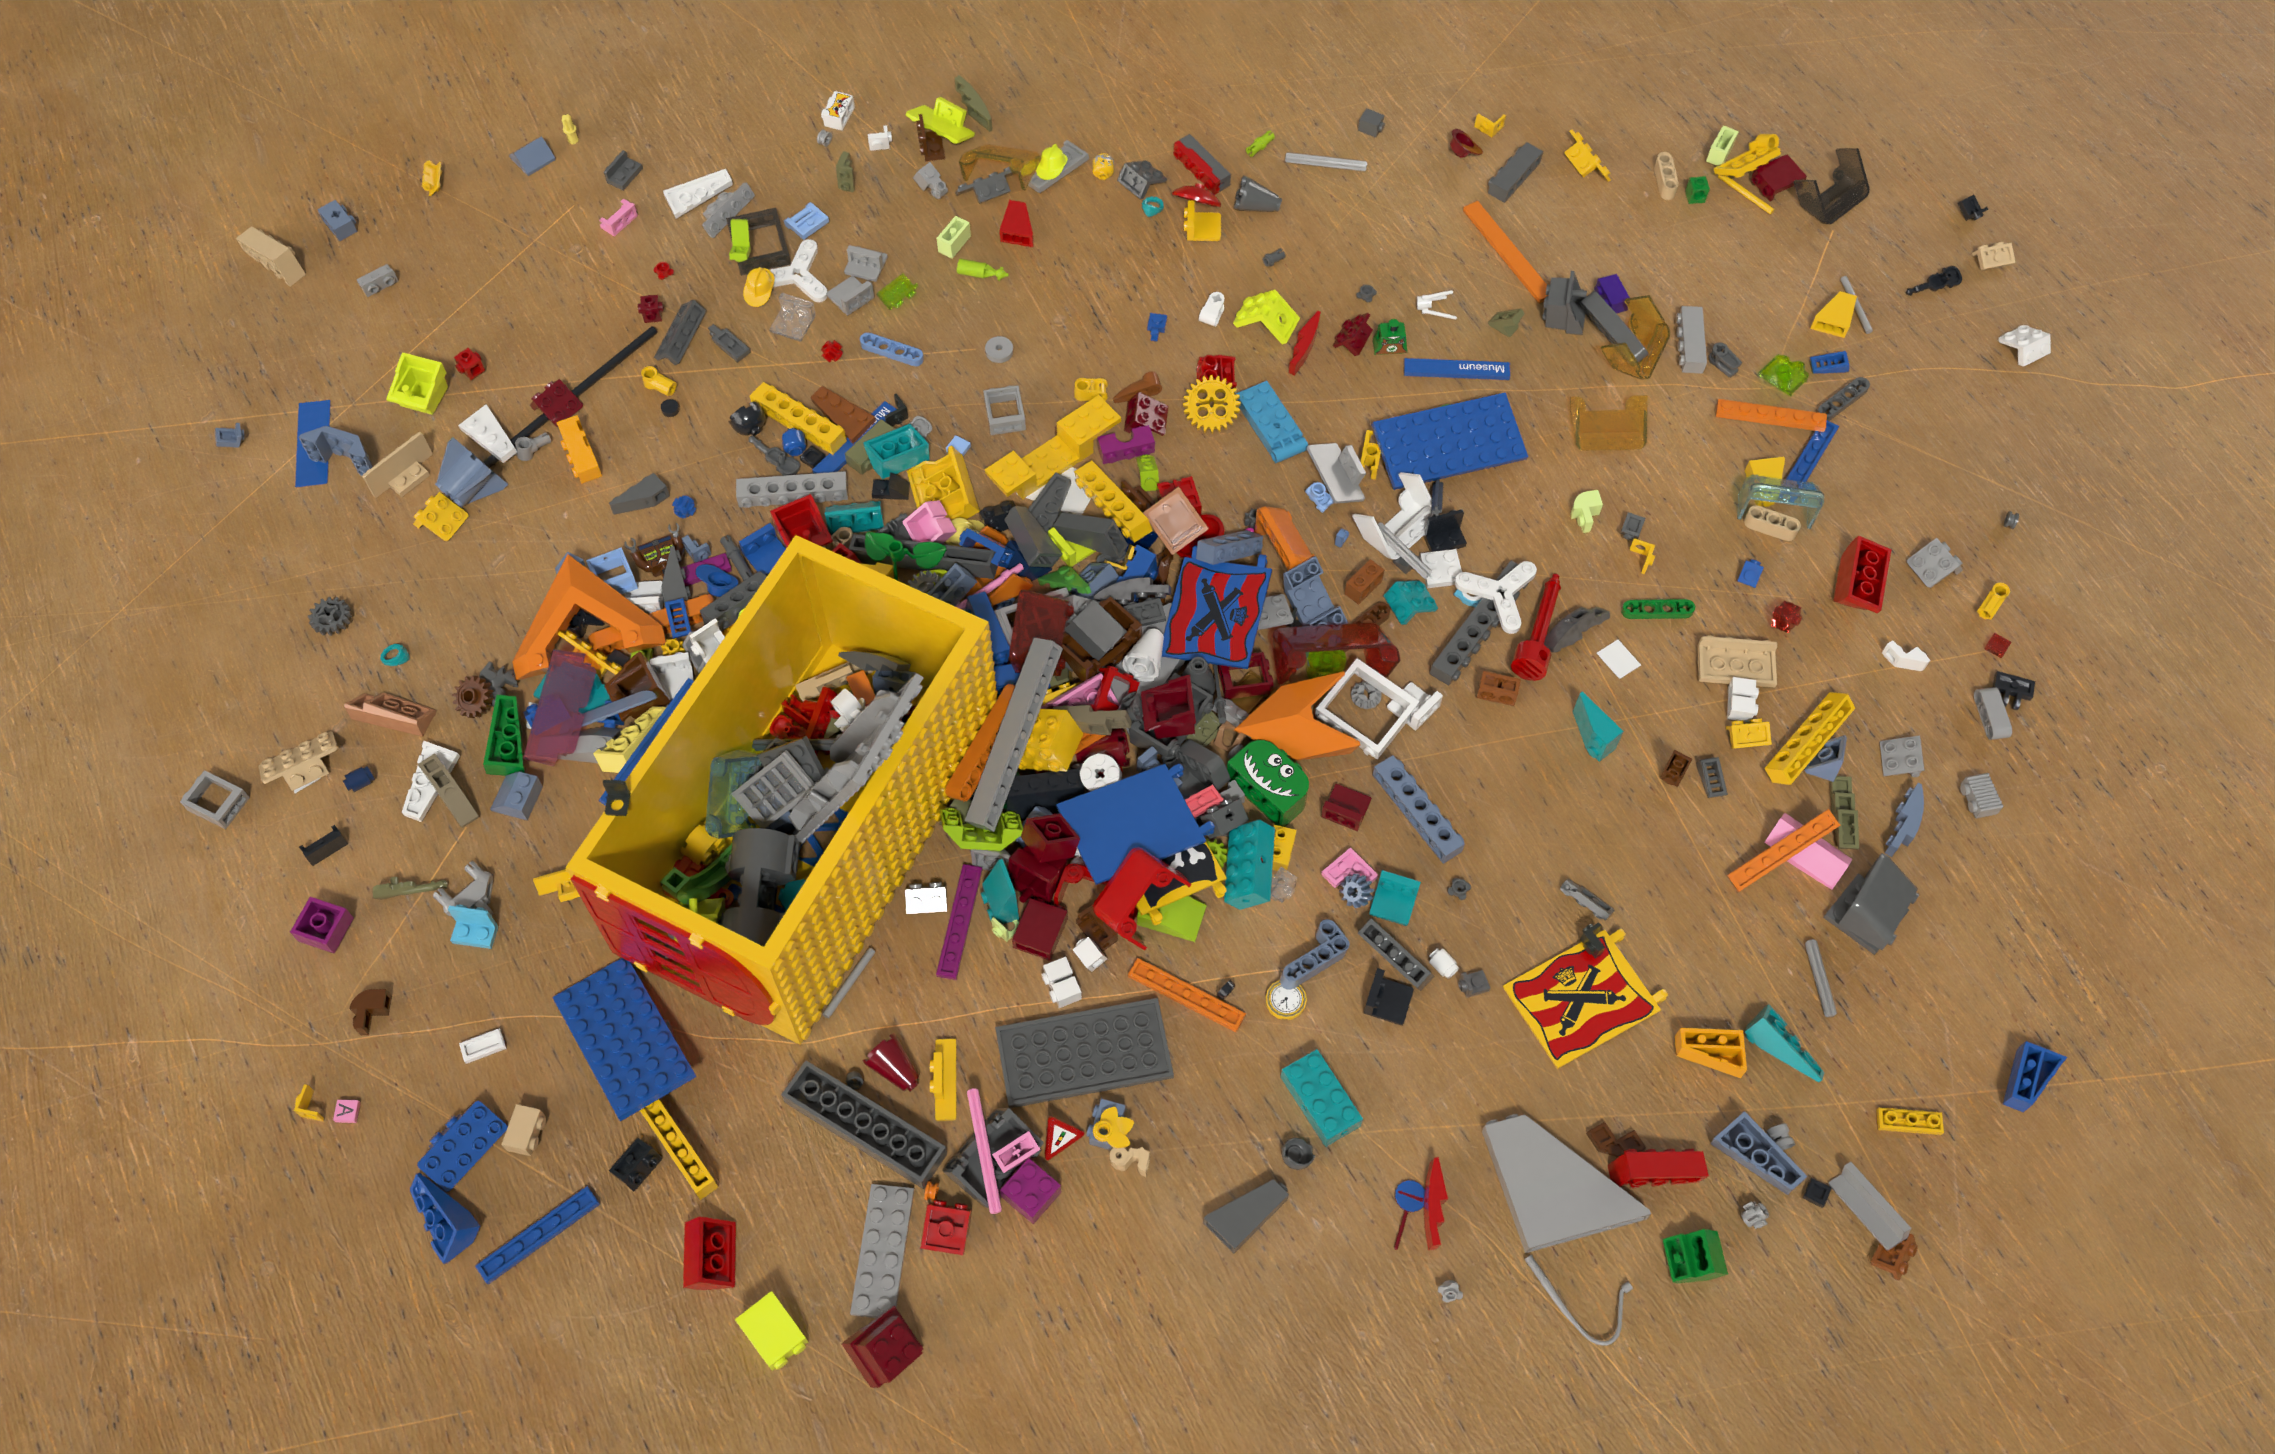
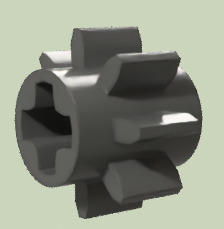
[1244,508,1257,530]

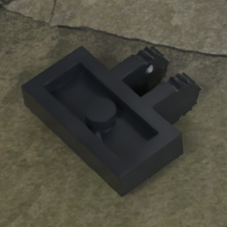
[1992,671,2036,710]

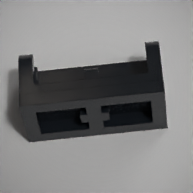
[299,825,348,866]

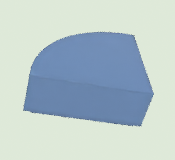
[1335,528,1349,547]

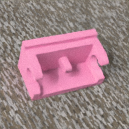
[600,199,638,237]

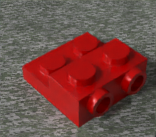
[921,1200,972,1255]

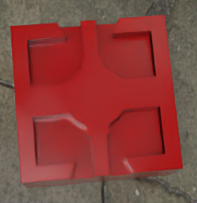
[1157,476,1202,516]

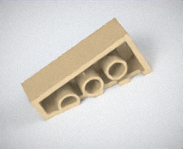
[236,226,306,287]

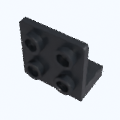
[1424,509,1467,552]
[1363,968,1414,1026]

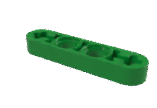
[1621,599,1696,619]

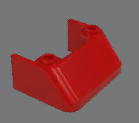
[1093,847,1192,951]
[1054,856,1138,921]

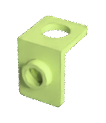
[991,917,1020,942]

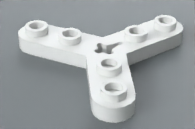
[770,239,827,302]
[1455,561,1537,634]

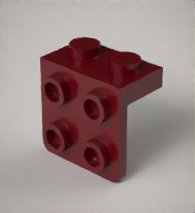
[530,379,583,427]

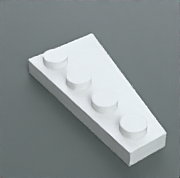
[663,169,733,219]
[458,405,517,463]
[402,741,460,822]

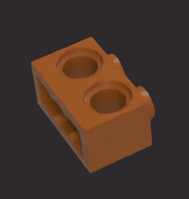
[1344,559,1385,605]
[1477,671,1521,706]

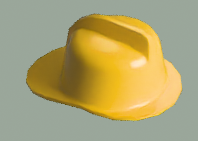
[743,267,775,307]

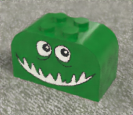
[1227,740,1309,827]

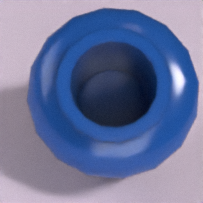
[782,428,806,456]

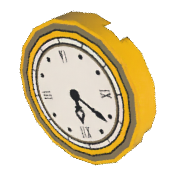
[1266,980,1307,1020]

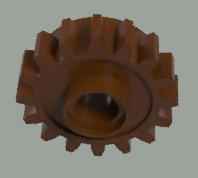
[452,676,494,718]

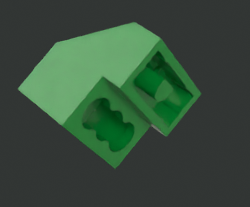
[1663,1229,1728,1284]

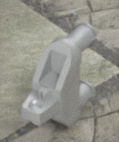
[433,861,494,916]

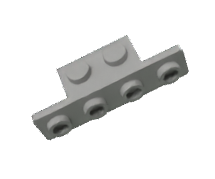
[702,183,755,238]

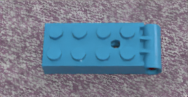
[1236,381,1308,463]

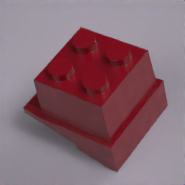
[1141,675,1196,739]
[1008,846,1068,905]
[841,1306,924,1388]

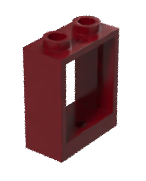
[1218,652,1273,699]

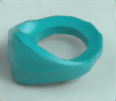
[1142,196,1164,217]
[380,644,410,666]

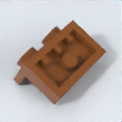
[1871,1233,1918,1281]

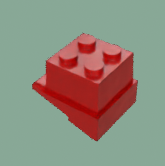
[770,494,833,548]

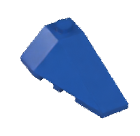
[410,1173,480,1264]

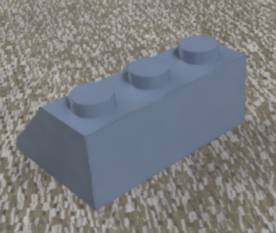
[1054,563,1119,605]

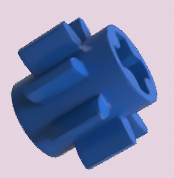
[672,496,696,518]

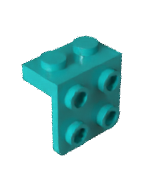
[1384,581,1438,625]

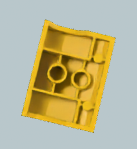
[907,446,980,521]

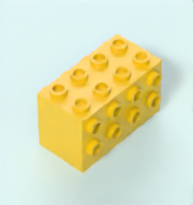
[1018,709,1084,772]

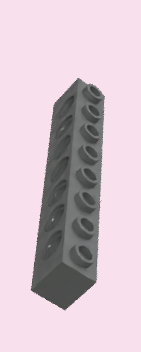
[1430,561,1528,686]

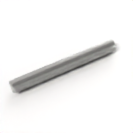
[1285,152,1367,171]

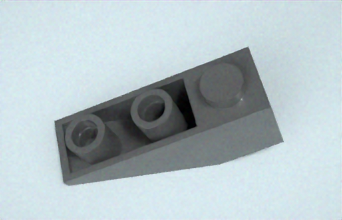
[609,473,670,515]
[661,546,691,608]

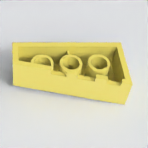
[593,706,667,773]

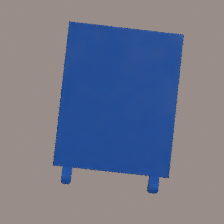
[1056,764,1215,885]

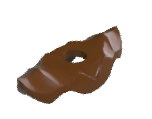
[1150,548,1174,603]

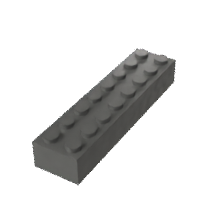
[781,1061,948,1189]

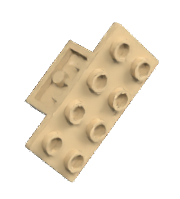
[362,432,433,498]

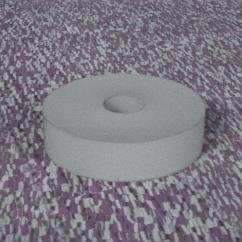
[985,336,1013,363]

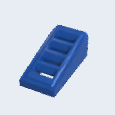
[1810,351,1850,374]
[664,598,691,639]

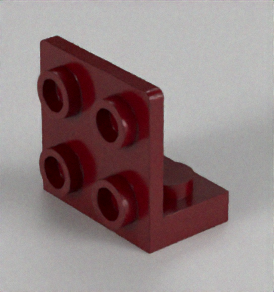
[1124,392,1168,436]
[1321,784,1372,832]

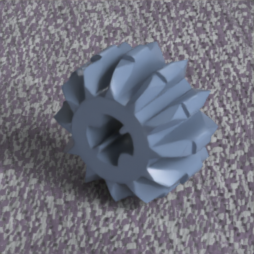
[1339,873,1374,908]

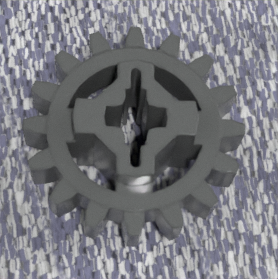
[308,597,352,636]

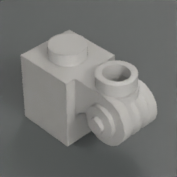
[913,162,948,199]

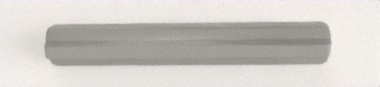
[1377,522,1432,579]
[1805,939,1837,1017]

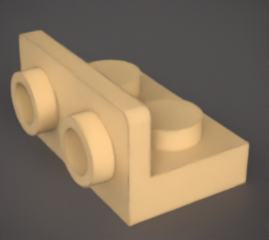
[1972,242,2016,270]

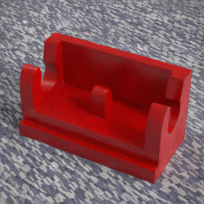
[781,694,813,729]

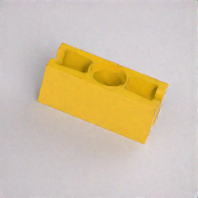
[1361,430,1381,480]

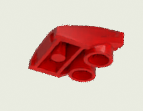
[1196,355,1237,389]

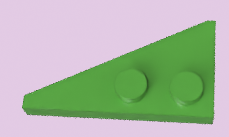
[1037,566,1091,594]

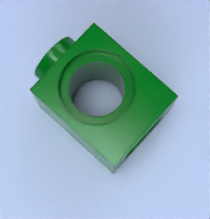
[1685,176,1710,204]

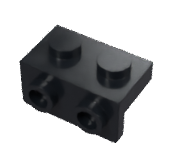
[979,500,1016,532]

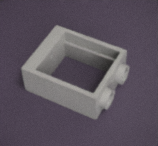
[983,385,1026,435]
[180,770,250,829]

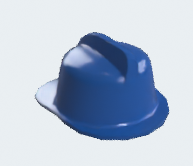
[696,564,738,597]

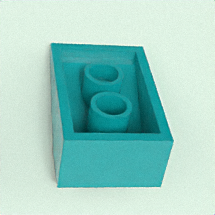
[1573,691,1624,762]
[980,859,1019,925]

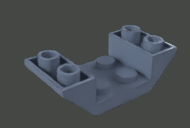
[298,426,373,476]
[1283,556,1348,640]

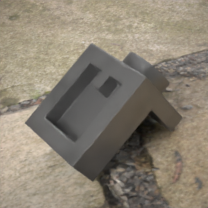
[1458,970,1491,998]

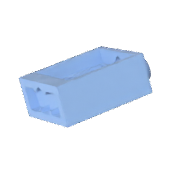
[586,547,638,595]

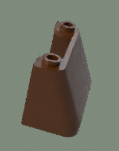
[1054,596,1142,683]

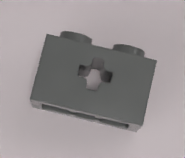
[1200,798,1249,839]

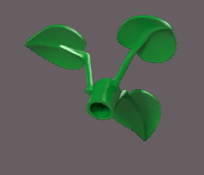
[865,532,946,581]

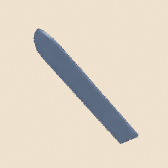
[560,690,657,735]

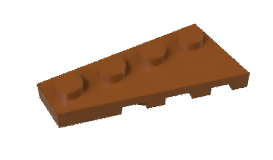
[810,386,876,444]

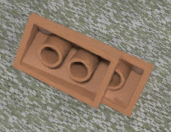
[344,692,436,737]

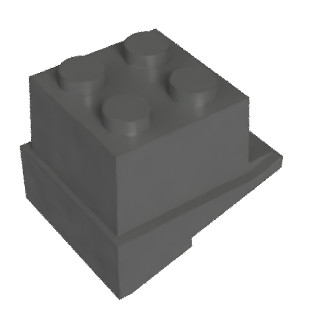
[1543,271,1587,335]

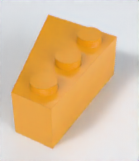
[1675,1028,1747,1078]

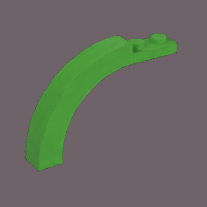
[660,827,749,904]

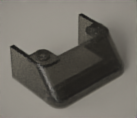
[1793,148,1870,224]

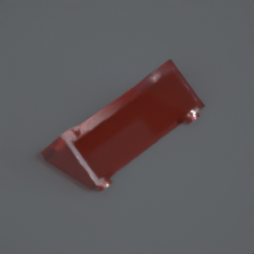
[1271,623,1400,684]

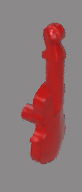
[770,715,830,755]

